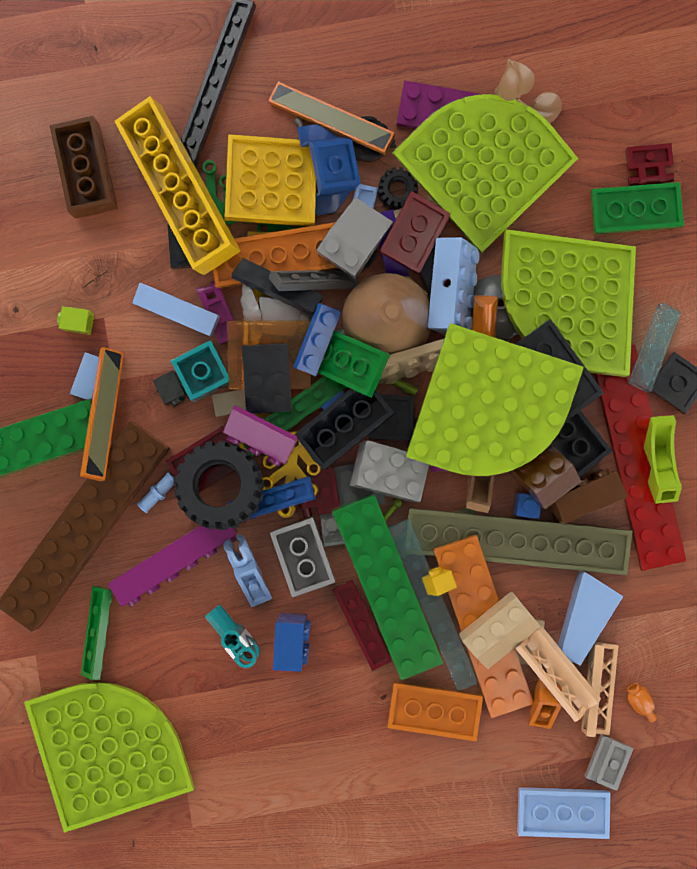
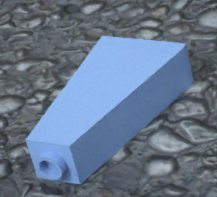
[558,571,623,665]

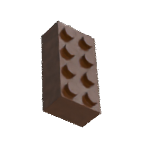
[49,116,118,219]

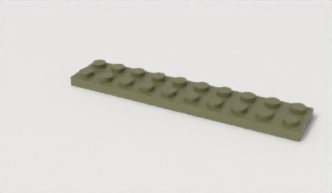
[404,507,632,575]

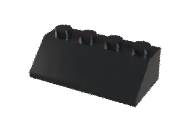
[294,389,395,470]

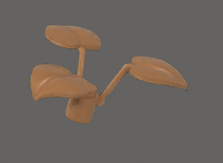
[493,59,563,123]

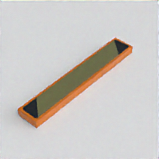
[268,82,395,155]
[80,347,124,481]

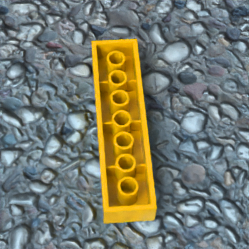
[115,96,241,275]

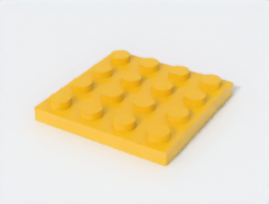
[225,134,316,226]

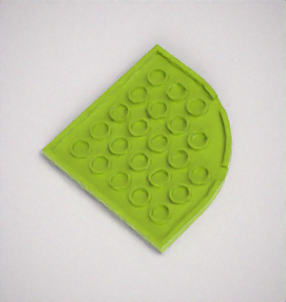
[392,94,578,253]
[501,229,636,377]
[405,323,584,476]
[24,682,195,833]

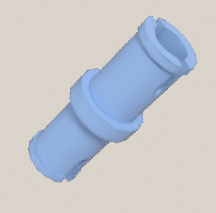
[137,472,175,513]

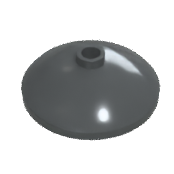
[471,275,518,340]

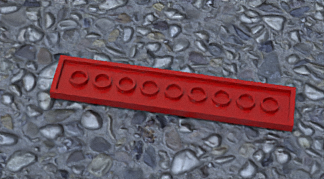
[594,344,686,571]

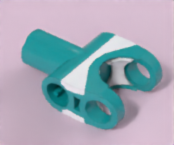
[205,604,260,668]

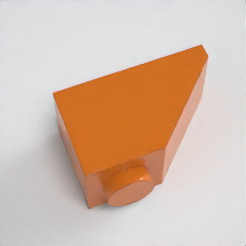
[529,678,562,729]

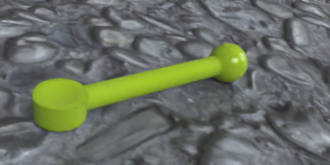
[383,499,402,521]

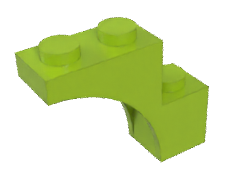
[644,415,682,504]

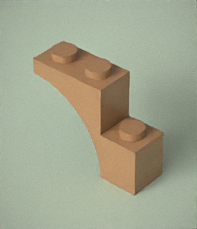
[466,475,495,513]

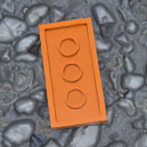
[387,681,483,742]

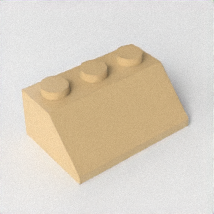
[459,591,541,669]

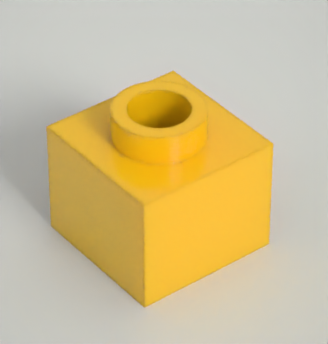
[422,567,457,596]

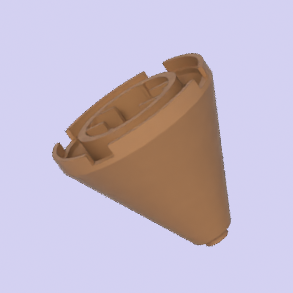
[342,273,431,355]

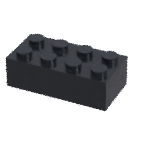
[551,411,613,477]

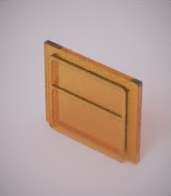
[227,320,310,389]

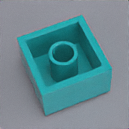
[171,340,234,403]

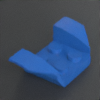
[297,124,361,216]

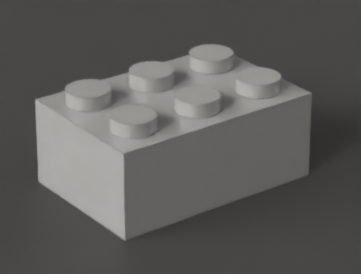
[349,440,429,503]
[270,517,336,597]

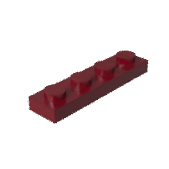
[332,580,392,671]

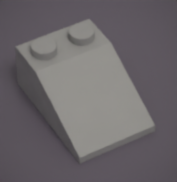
[316,197,393,279]

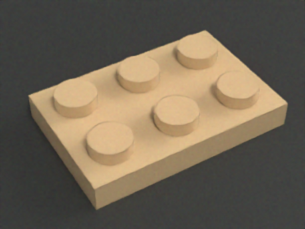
[378,339,444,384]

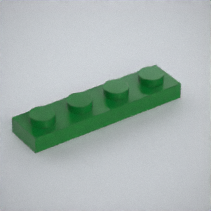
[80,586,112,680]

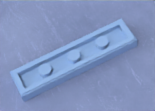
[132,283,220,336]

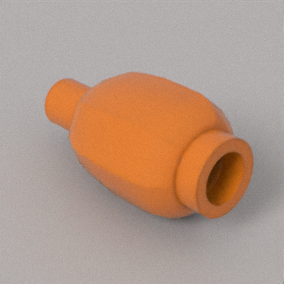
[627,683,657,723]

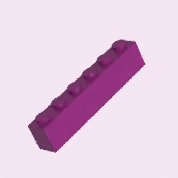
[108,526,239,607]

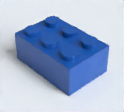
[273,613,311,672]

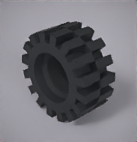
[378,167,418,210]

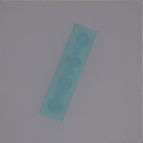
[628,303,681,392]

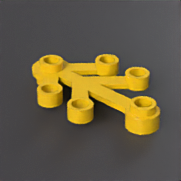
[262,431,321,518]

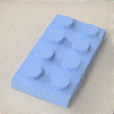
[517,787,610,839]

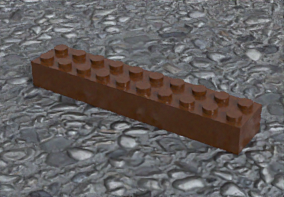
[0,421,170,632]

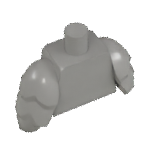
[240,284,320,343]

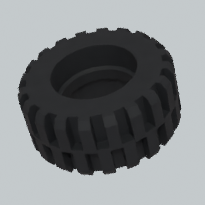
[174,440,264,531]

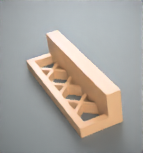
[516,626,601,722]
[581,642,619,737]

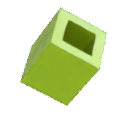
[57,306,94,335]

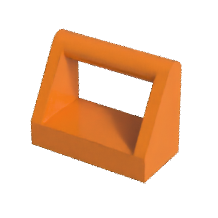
[472,295,498,338]

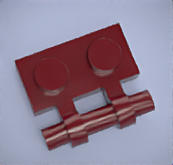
[625,143,674,186]
[299,468,340,518]

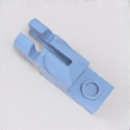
[223,535,272,607]

